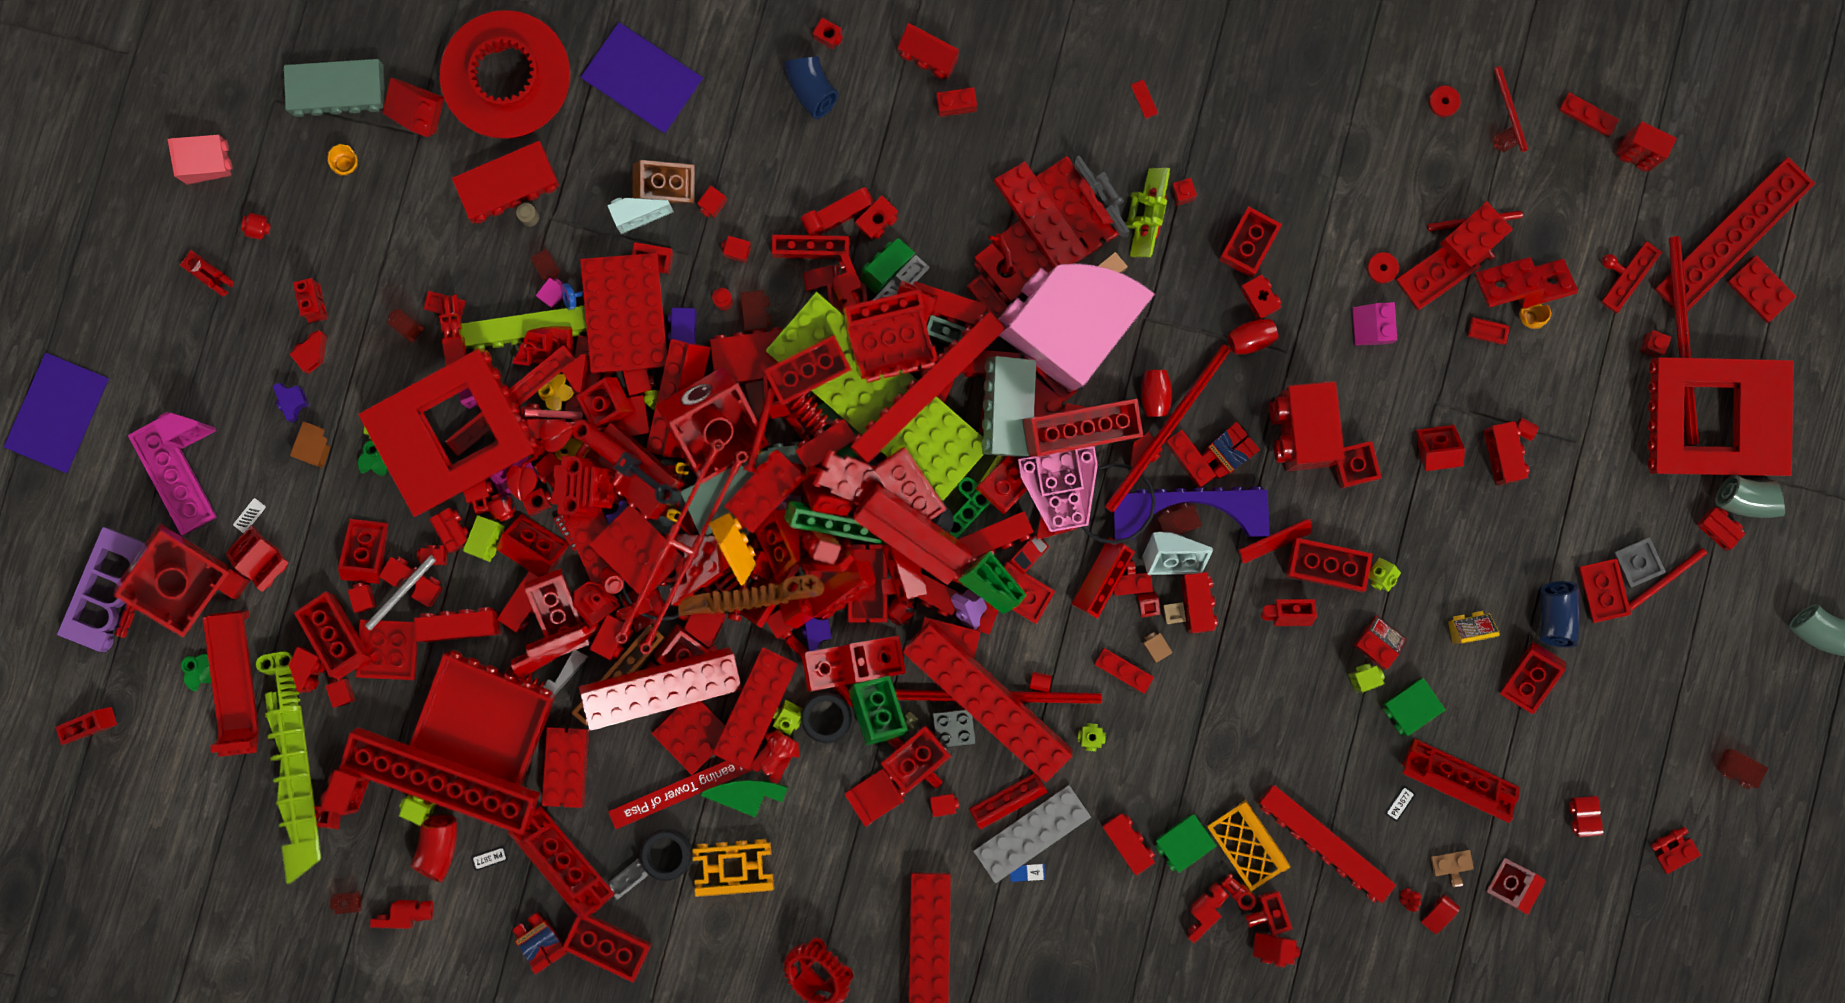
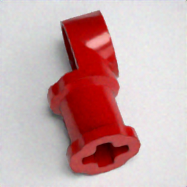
[1219,873,1256,910]

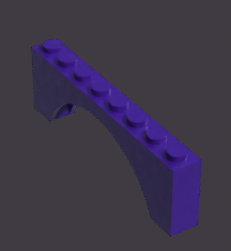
[1112,486,1269,541]

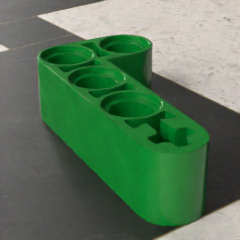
[950,477,989,539]

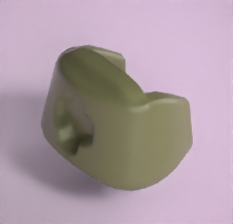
[903,712,918,731]

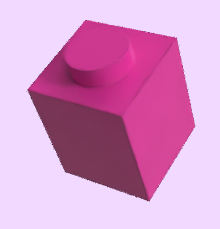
[536,278,564,310]

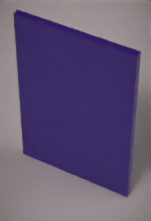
[581,23,703,134]
[4,353,109,473]

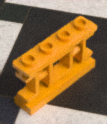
[692,839,774,897]

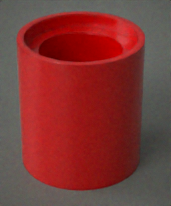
[1516,417,1539,441]
[1029,671,1052,692]

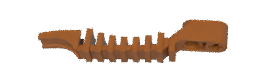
[678,575,824,616]

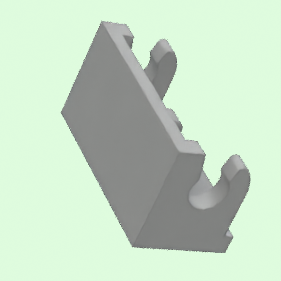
[608,858,648,900]

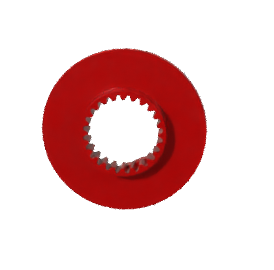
[440,10,571,138]

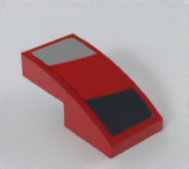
[1009,534,1050,575]

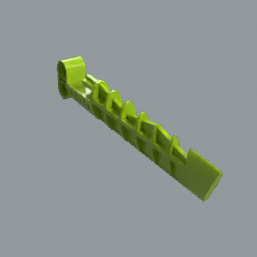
[256,652,321,884]

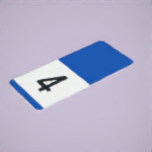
[1010,864,1045,882]

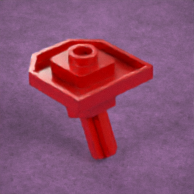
[572,581,620,628]
[616,589,664,632]

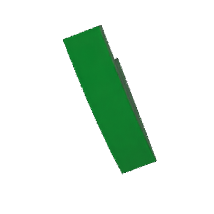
[701,780,789,817]

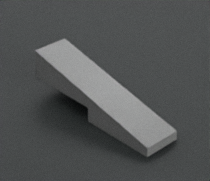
[873,255,930,300]
[544,649,590,695]

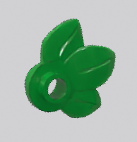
[358,440,388,476]
[181,654,212,692]

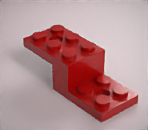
[1475,257,1578,309]
[801,636,906,692]

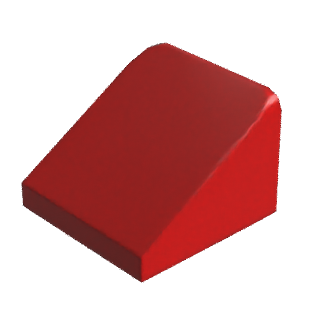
[1138,592,1160,618]

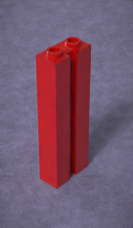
[854,484,972,585]

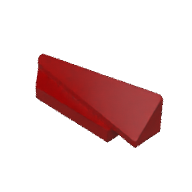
[511,621,601,679]

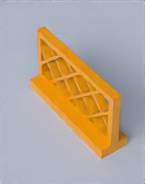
[1207,800,1290,891]

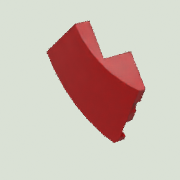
[513,326,574,366]

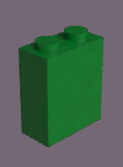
[1382,678,1446,736]
[1154,813,1217,873]

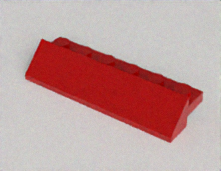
[646,339,711,459]
[1402,738,1520,823]
[508,806,615,920]

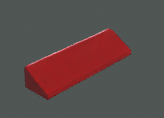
[1237,519,1312,564]
[969,773,1047,829]

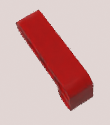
[800,187,875,236]

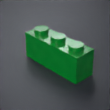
[859,238,915,294]

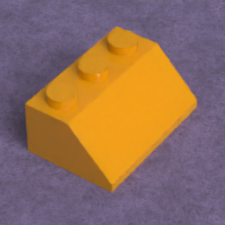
[708,513,756,585]

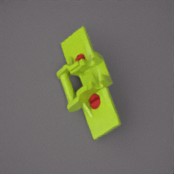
[1125,168,1170,257]

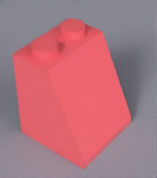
[168,135,232,185]

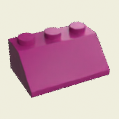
[153,412,216,449]

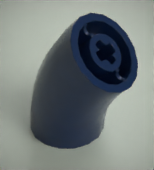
[784,57,839,119]
[1540,581,1580,648]

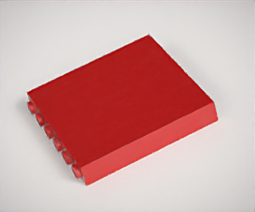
[409,650,556,786]

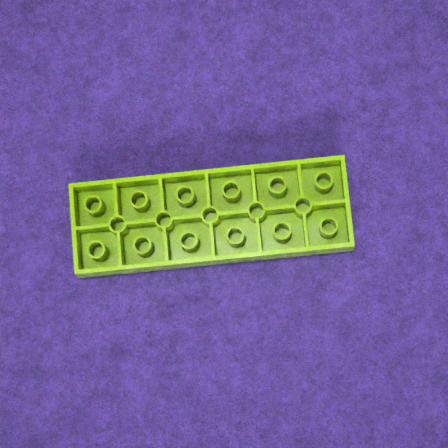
[766,292,984,502]

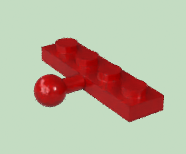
[1601,241,1662,313]

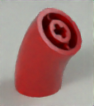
[409,815,457,883]

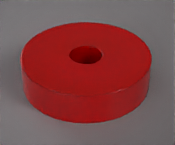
[1429,86,1461,117]
[1367,253,1399,284]

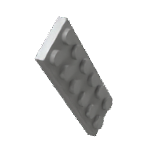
[973,785,1091,884]

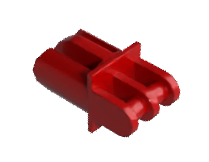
[702,567,739,596]

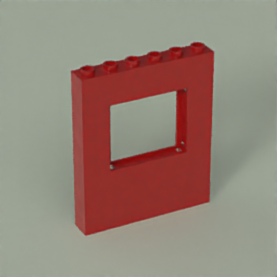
[358,348,539,517]
[1647,358,1794,476]

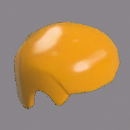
[328,144,358,176]
[1519,304,1552,329]

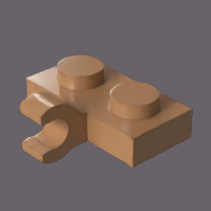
[1430,850,1474,887]

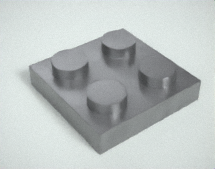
[1613,537,1666,588]

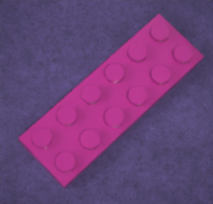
[128,419,217,536]

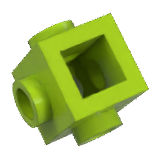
[1368,558,1401,592]
[773,700,802,735]
[1077,723,1106,751]

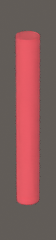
[524,409,583,419]

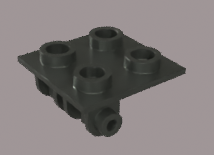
[933,709,975,747]

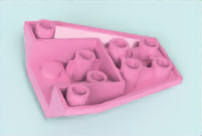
[1018,446,1098,532]

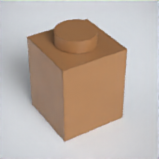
[1142,632,1173,663]

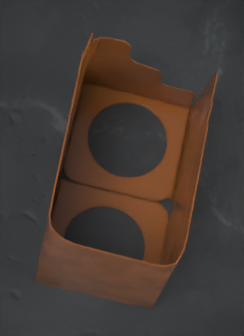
[290,422,331,468]

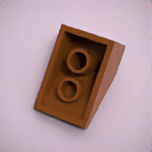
[633,160,694,203]

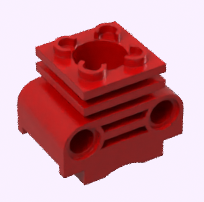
[551,456,615,517]

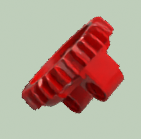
[783,937,854,1003]

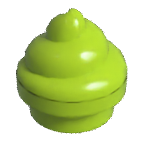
[644,390,659,410]

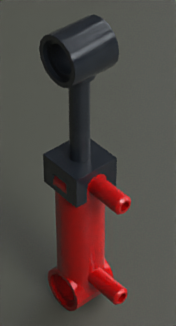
[572,421,681,505]

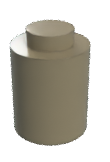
[516,203,539,226]

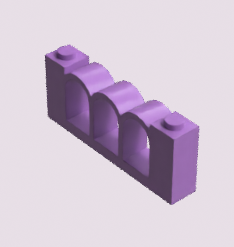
[57,527,145,652]

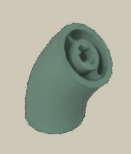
[1715,475,1785,518]
[1789,604,1845,656]

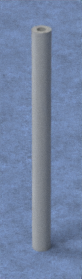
[365,555,436,630]

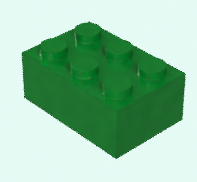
[849,676,907,746]

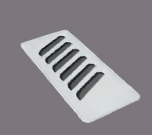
[233,498,266,533]

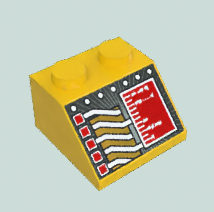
[1448,611,1500,644]

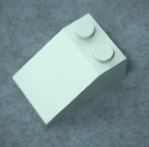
[608,198,674,234]
[1142,532,1213,575]

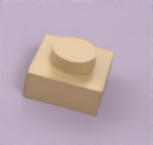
[1163,602,1186,625]

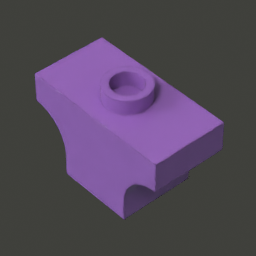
[951,589,987,630]

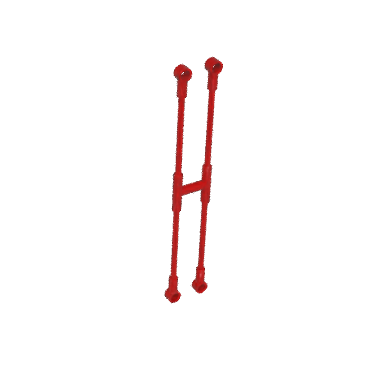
[615,439,748,654]

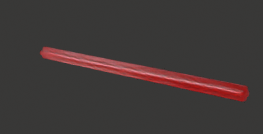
[1668,236,1699,445]
[1105,344,1231,512]
[786,635,942,789]
[895,690,1102,704]

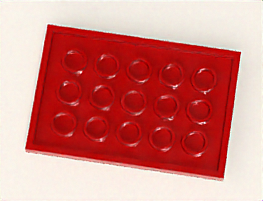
[580,253,667,374]

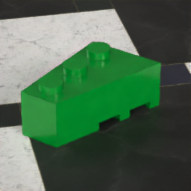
[958,551,1027,614]

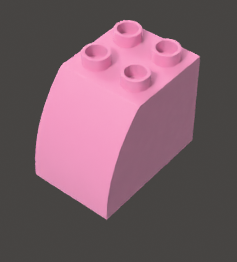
[998,264,1154,392]

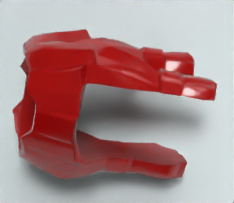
[750,730,800,784]

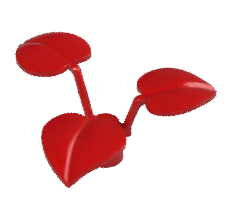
[494,419,574,500]

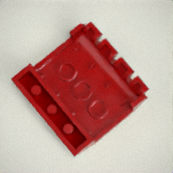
[844,289,937,383]

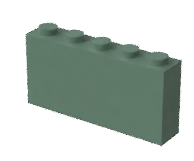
[284,59,385,117]
[981,356,1036,457]
[681,451,771,536]

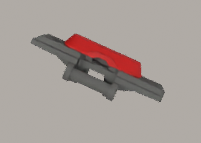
[1074,156,1130,238]

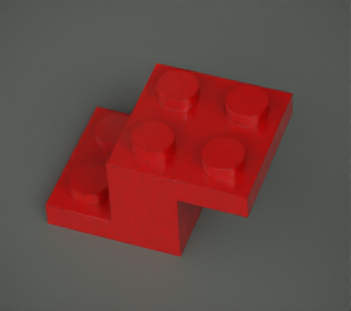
[225,525,288,592]

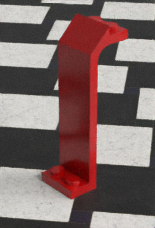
[203,610,259,757]

